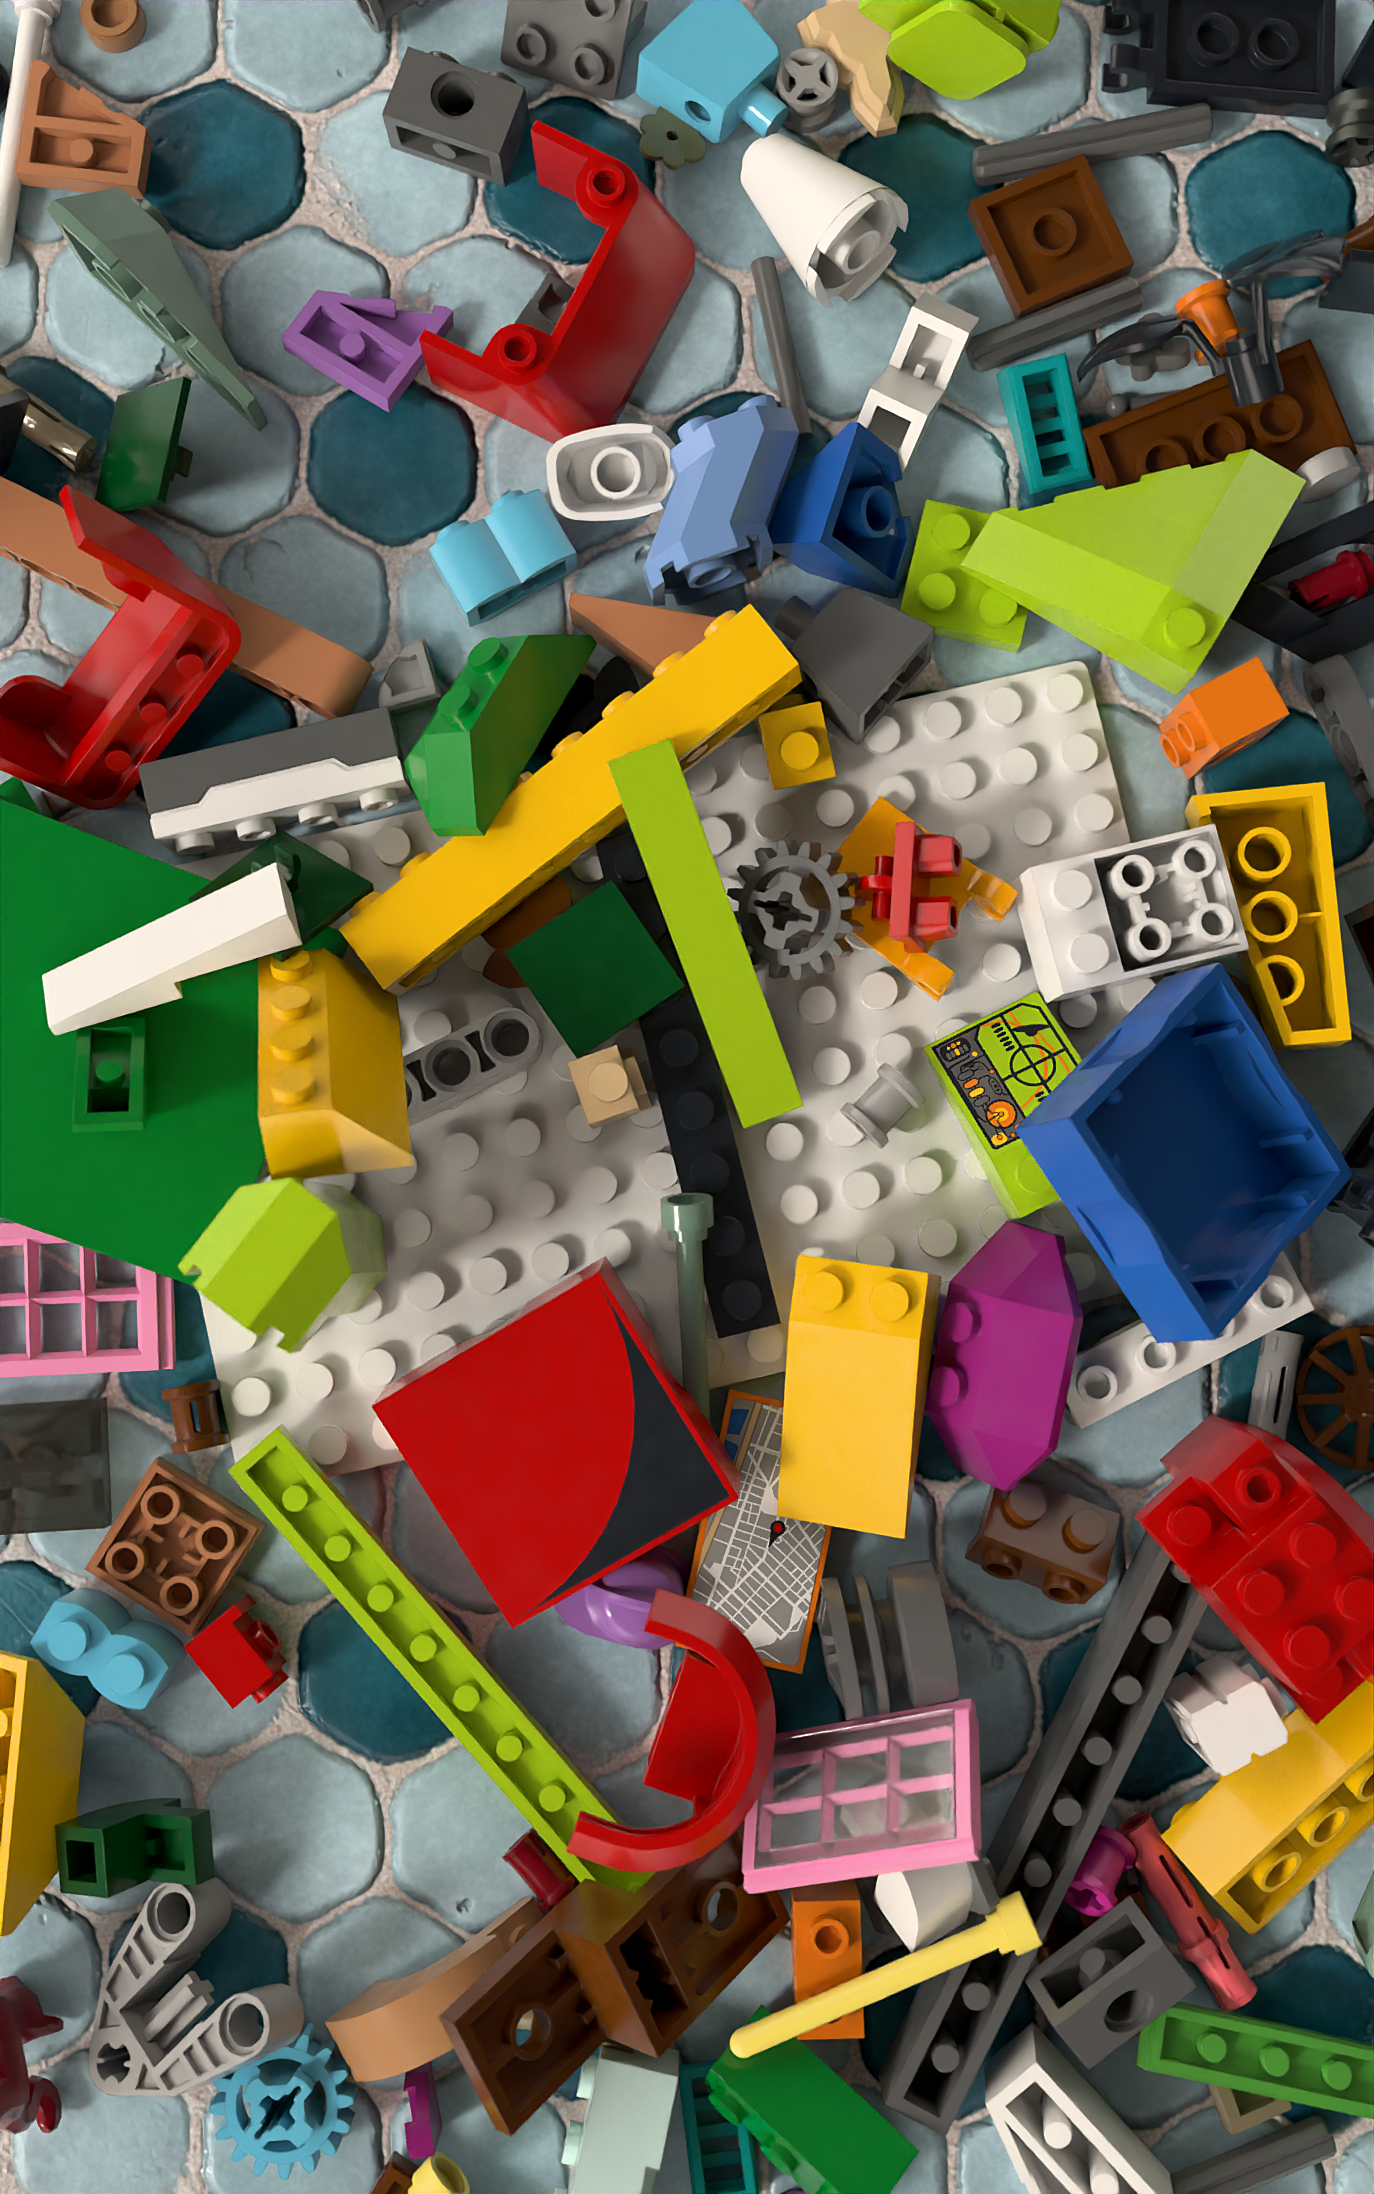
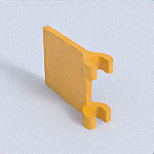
[823,796,1018,1002]

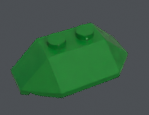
[402,635,597,837]

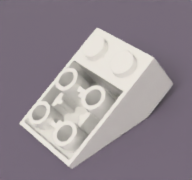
[1011,823,1249,1004]

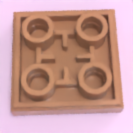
[85,1456,267,1638]

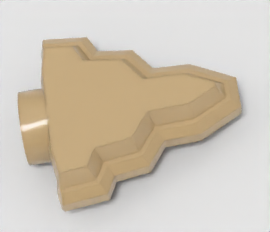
[796,0,905,138]

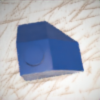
[769,422,916,598]

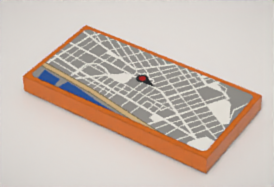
[675,1389,832,1674]

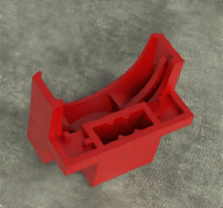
[1133,1414,1374,1725]

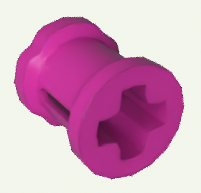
[1063,1825,1137,1917]

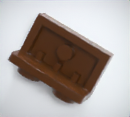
[965,1477,1121,1604]

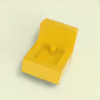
[753,694,836,791]

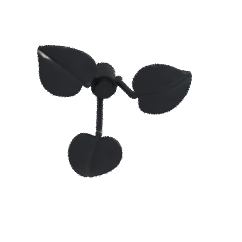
[1077,229,1347,407]

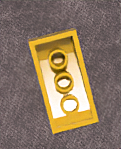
[777,1254,942,1539]

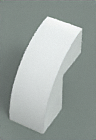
[857,292,980,472]

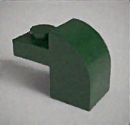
[55,1798,215,1898]

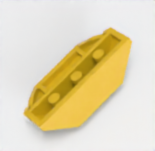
[0,1649,85,1937]

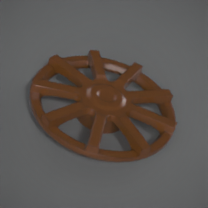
[1293,1325,1374,1471]

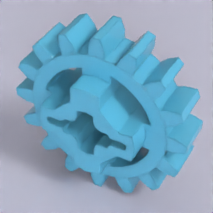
[209,2022,358,2180]

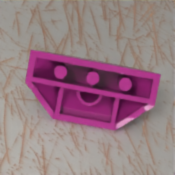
[925,1221,1083,1491]

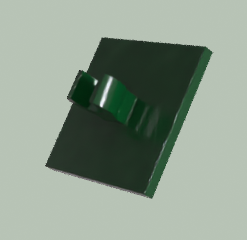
[94,376,193,513]
[188,830,374,962]
[504,880,685,1059]

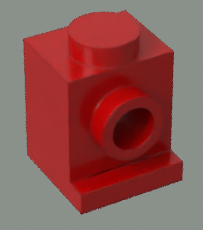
[183,1593,289,1709]

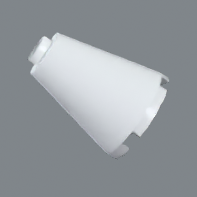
[740,133,908,307]

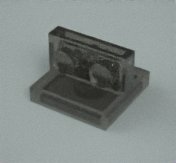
[0,1397,112,1535]

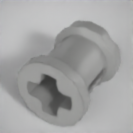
[840,1062,926,1149]

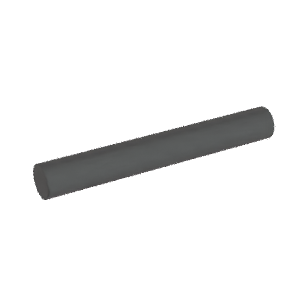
[750,256,813,443]

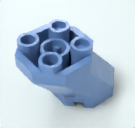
[644,394,799,606]

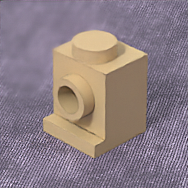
[567,1045,652,1129]

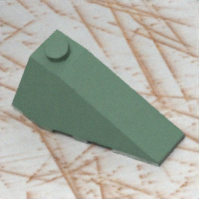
[47,187,268,432]

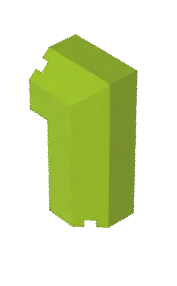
[178,1178,388,1354]

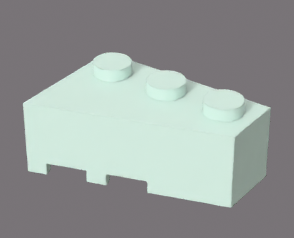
[553,2045,679,2194]

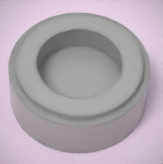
[1295,446,1360,503]

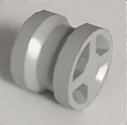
[776,47,839,133]

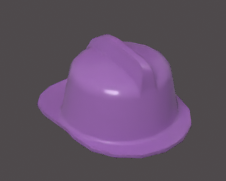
[553,1545,691,1649]

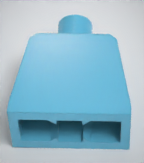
[636,0,790,143]

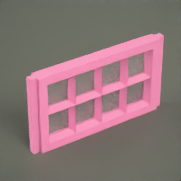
[0,1223,176,1378]

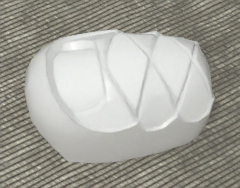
[546,423,676,521]

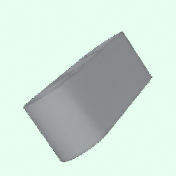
[403,1008,544,1126]

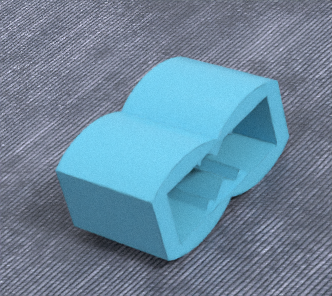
[429,489,578,627]
[30,1588,187,1709]

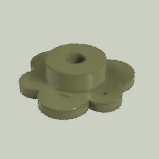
[639,106,706,170]

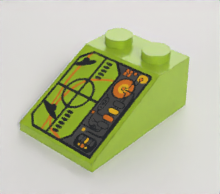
[922,991,1082,1219]

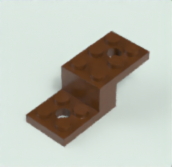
[438,1819,791,2137]

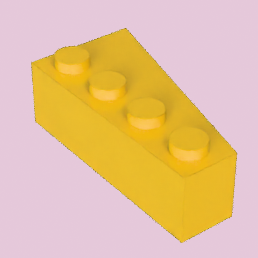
[1184,782,1352,1053]

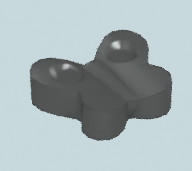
[1115,313,1191,382]

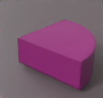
[404,2061,442,2160]

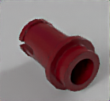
[1288,550,1374,613]
[501,1827,580,1912]

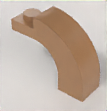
[325,1897,545,2082]

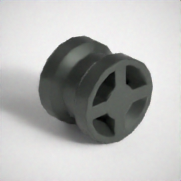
[1325,87,1374,168]

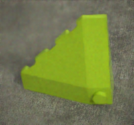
[959,449,1307,696]

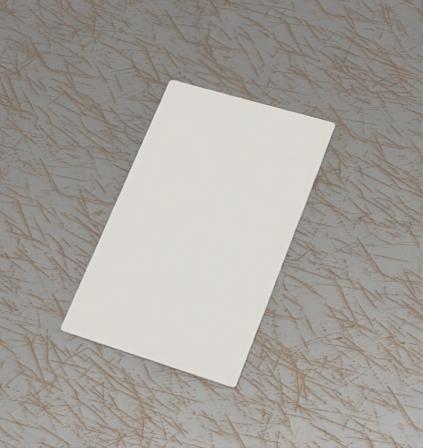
[175,661,1165,1494]

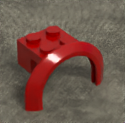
[566,1587,776,1872]

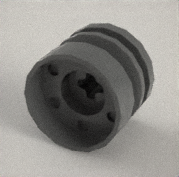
[817,1559,959,1721]

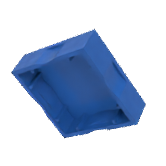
[1015,962,1353,1343]

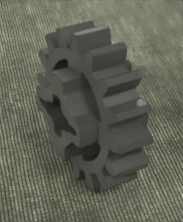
[727,840,866,981]

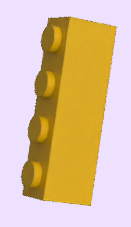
[258,948,413,1181]
[1160,1680,1374,1937]

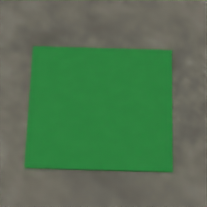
[0,799,349,1287]

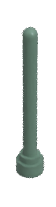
[660,1193,714,1425]

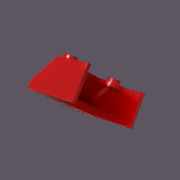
[419,120,695,444]
[0,484,242,810]

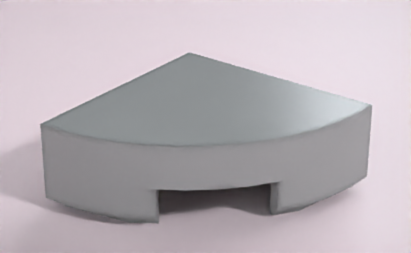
[379,637,442,716]

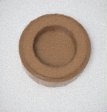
[80,0,146,53]

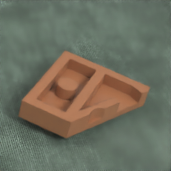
[15,59,153,199]

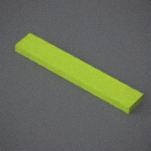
[606,738,804,1129]

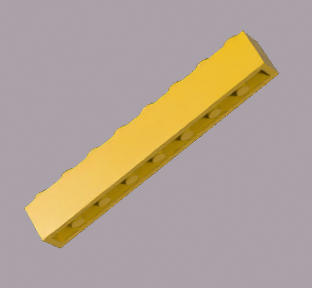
[338,603,802,997]

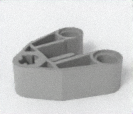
[88,1877,304,2097]

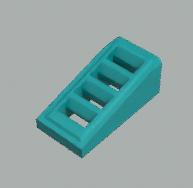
[996,352,1092,495]
[678,2059,760,2194]

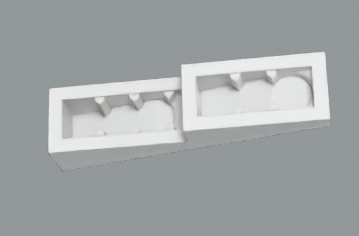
[42,862,302,1036]

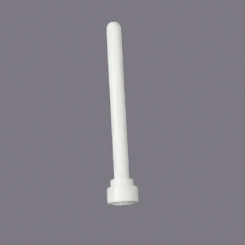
[0,0,62,268]

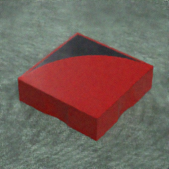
[371,1256,741,1629]

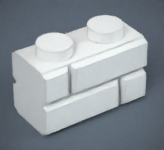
[1162,1654,1289,1776]

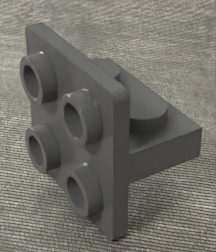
[500,0,648,101]

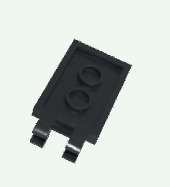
[1101,0,1336,120]

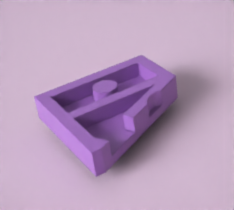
[282,290,454,413]

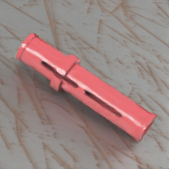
[1115,1812,1257,2011]

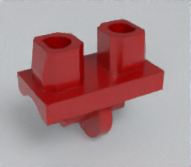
[854,822,963,953]

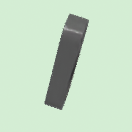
[1303,655,1374,829]

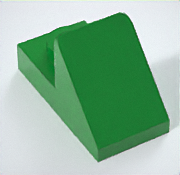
[72,1017,151,1133]

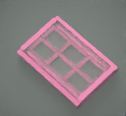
[741,1699,982,1894]

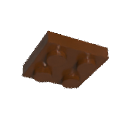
[967,153,1134,319]

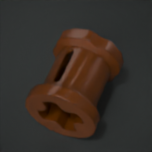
[161,1379,231,1455]

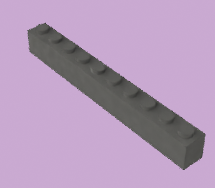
[878,1513,1241,2137]

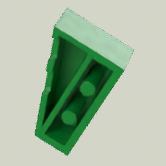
[704,2004,920,2194]

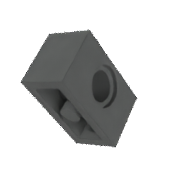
[382,47,530,187]
[1024,1896,1196,2070]

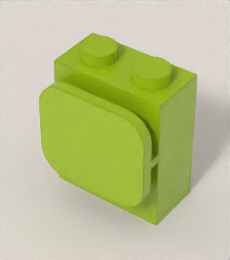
[857,0,1062,100]

